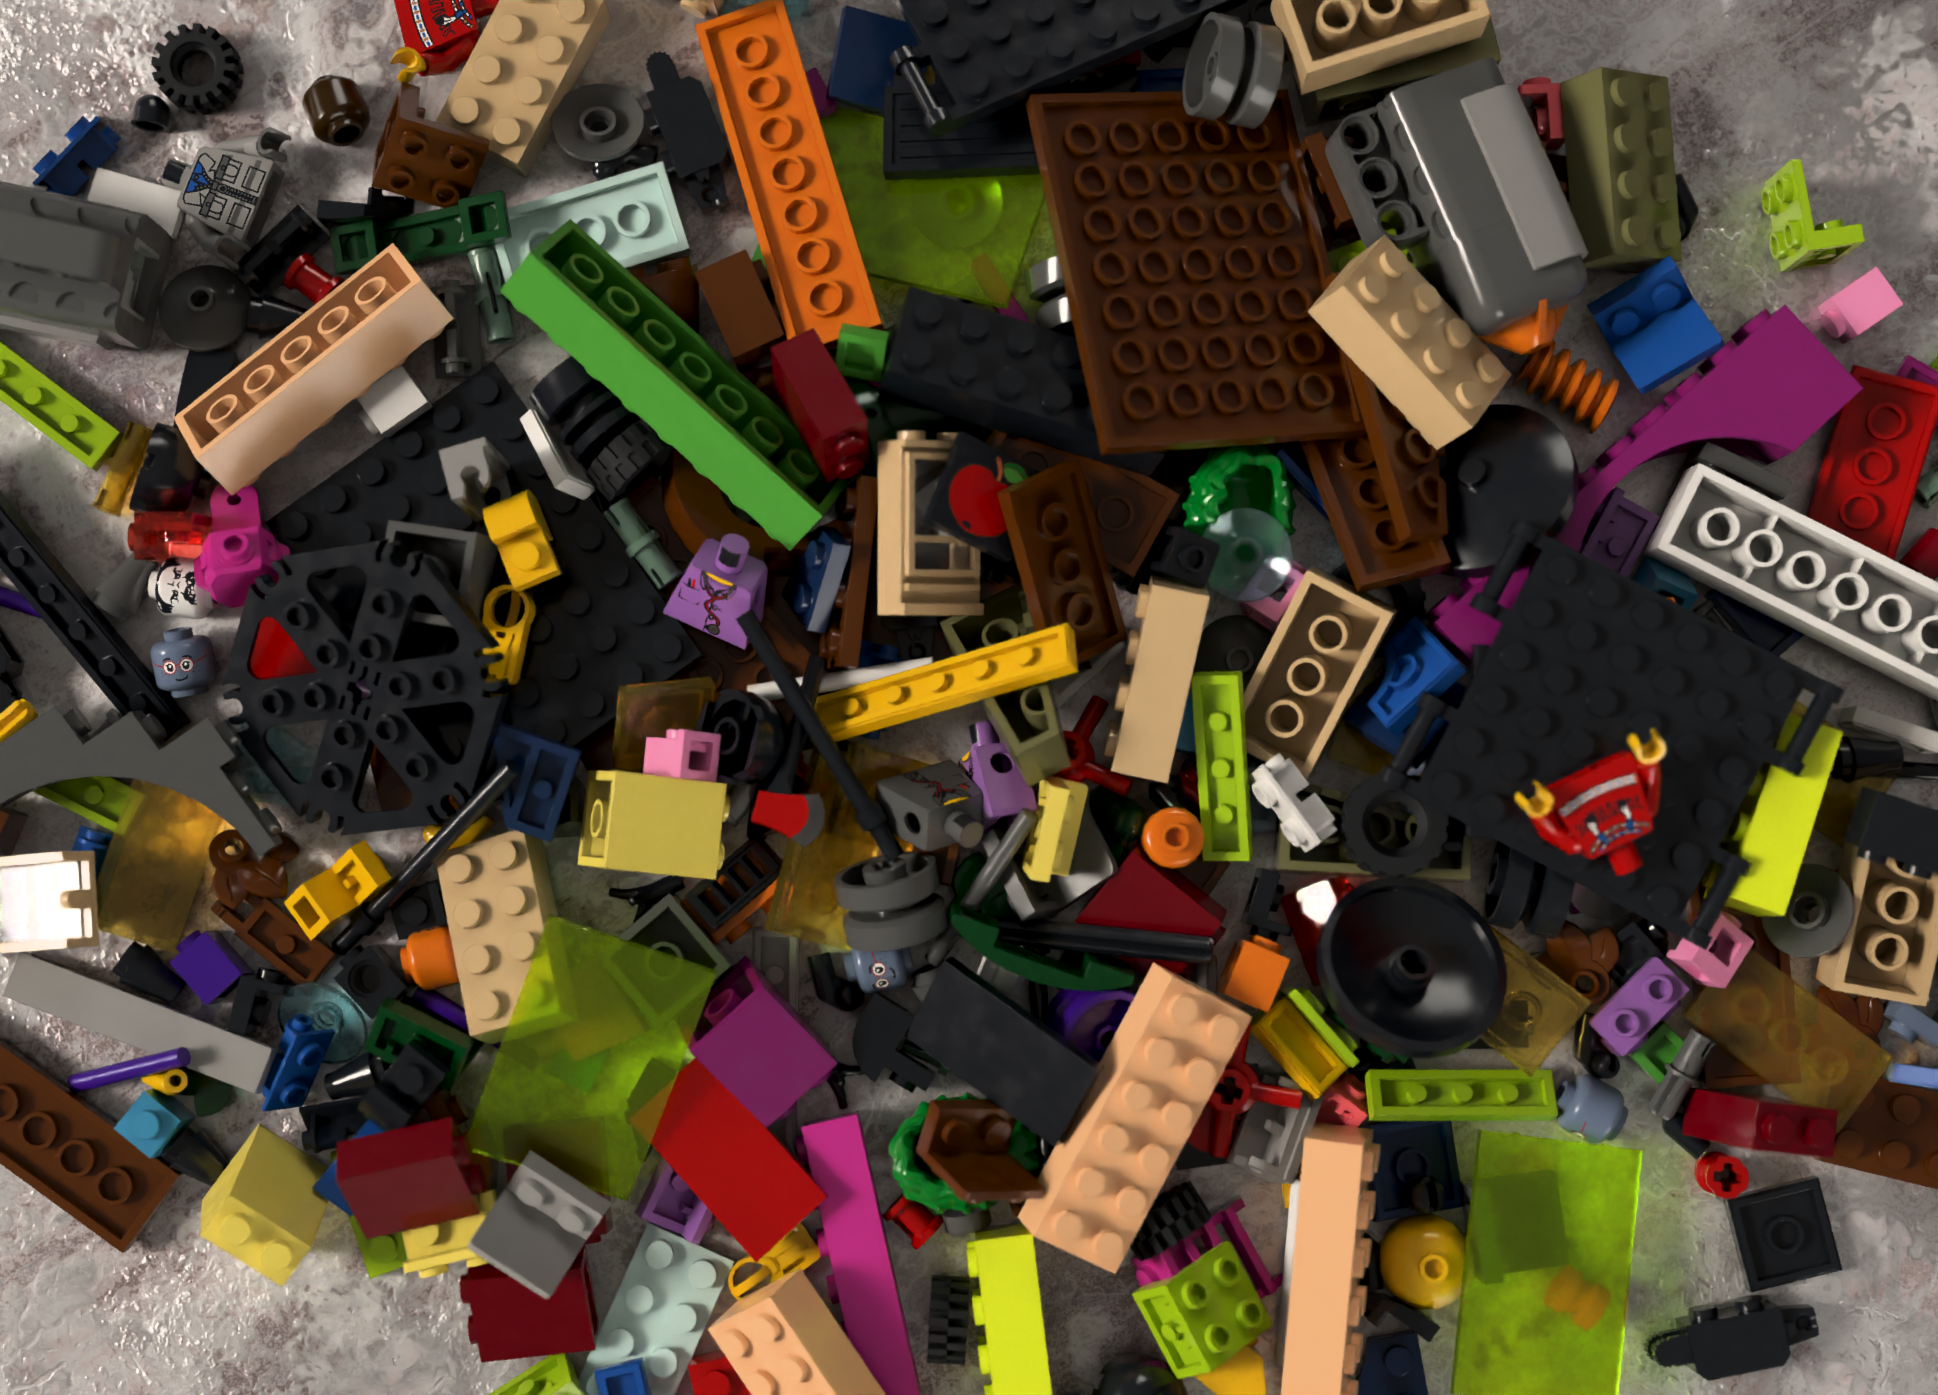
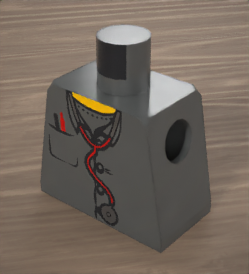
[875,759,984,851]

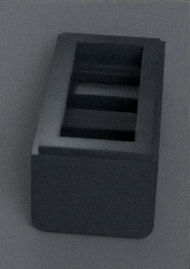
[684,832,789,931]

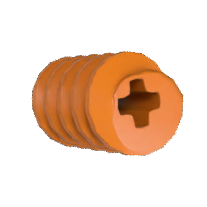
[1512,340,1619,434]

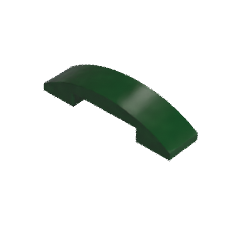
[329,190,512,275]
[949,903,1135,991]

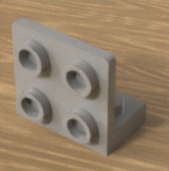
[467,1150,611,1299]

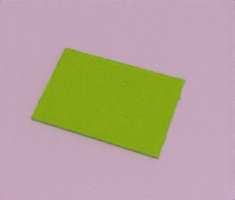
[821,107,1045,309]
[467,914,716,1201]
[1450,1129,1643,1395]

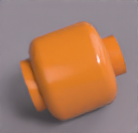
[1140,807,1205,869]
[400,926,459,991]

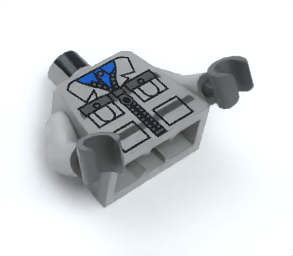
[162,127,291,270]

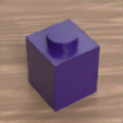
[169,930,254,1005]

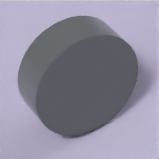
[942,1208,992,1235]

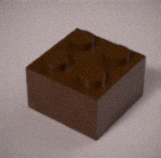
[694,249,787,373]

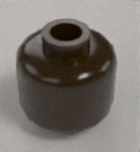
[302,75,371,147]

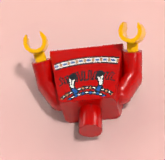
[390,0,499,83]
[1515,728,1666,876]

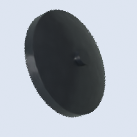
[1439,404,1579,578]
[1316,877,1507,1059]

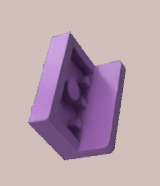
[1579,487,1660,578]
[1589,957,1690,1057]
[635,1157,716,1245]

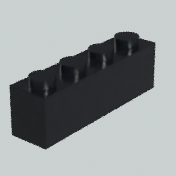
[1844,786,1938,880]

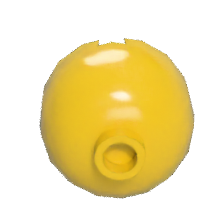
[1379,1213,1473,1309]

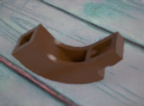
[662,448,810,572]

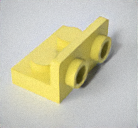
[1021,776,1088,883]
[402,1189,497,1278]

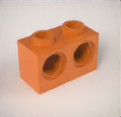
[1217,935,1290,1013]

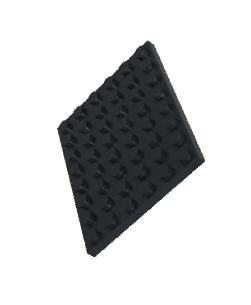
[265,361,705,823]

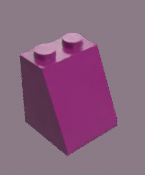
[676,955,838,1128]

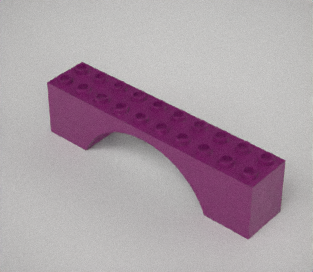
[1425,305,1863,670]

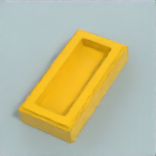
[1250,996,1348,1101]

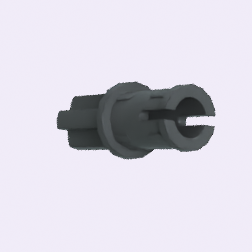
[1648,1027,1719,1121]

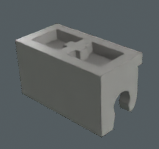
[438,437,512,522]
[1226,1074,1324,1184]

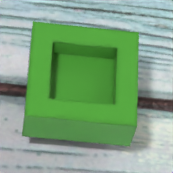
[835,323,890,383]
[1629,1020,1684,1086]

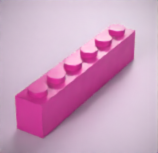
[795,1110,921,1395]

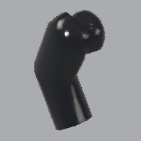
[807,952,865,1012]
[1572,1011,1620,1079]

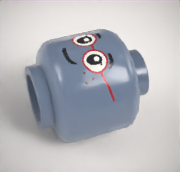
[150,627,217,698]
[843,947,915,994]
[1555,1074,1628,1145]

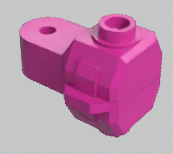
[193,484,291,608]

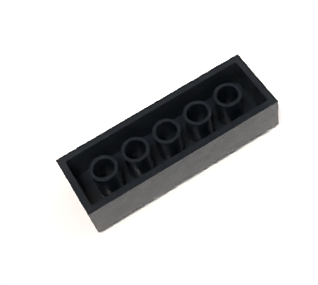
[878,286,1166,477]

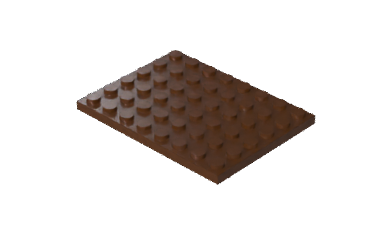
[1025,89,1367,455]

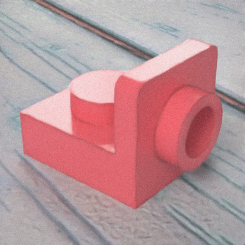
[1517,77,1565,150]
[1314,1072,1368,1127]

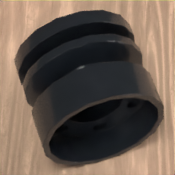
[529,356,641,464]

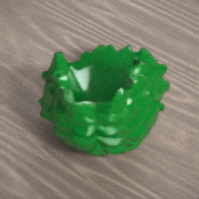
[1182,444,1296,590]
[888,1092,1039,1216]

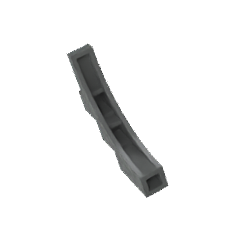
[0,705,284,856]

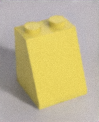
[577,770,730,880]
[200,1123,329,1287]

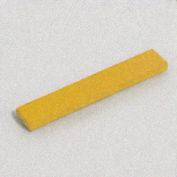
[810,623,1078,744]

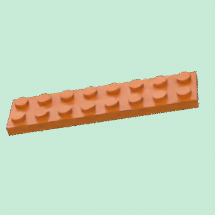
[695,0,885,350]

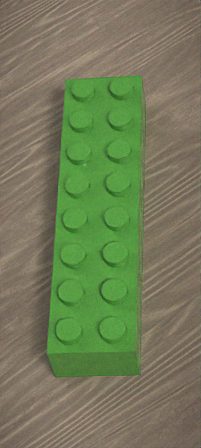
[500,219,854,551]

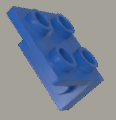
[1586,255,1725,394]

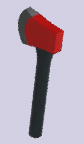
[751,655,827,848]

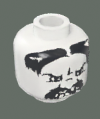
[148,556,220,620]

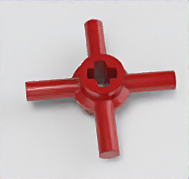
[1035,695,1133,800]
[1207,1019,1303,1158]

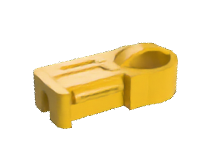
[482,585,536,685]
[728,1221,821,1300]

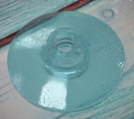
[1202,508,1293,602]
[277,982,368,1064]

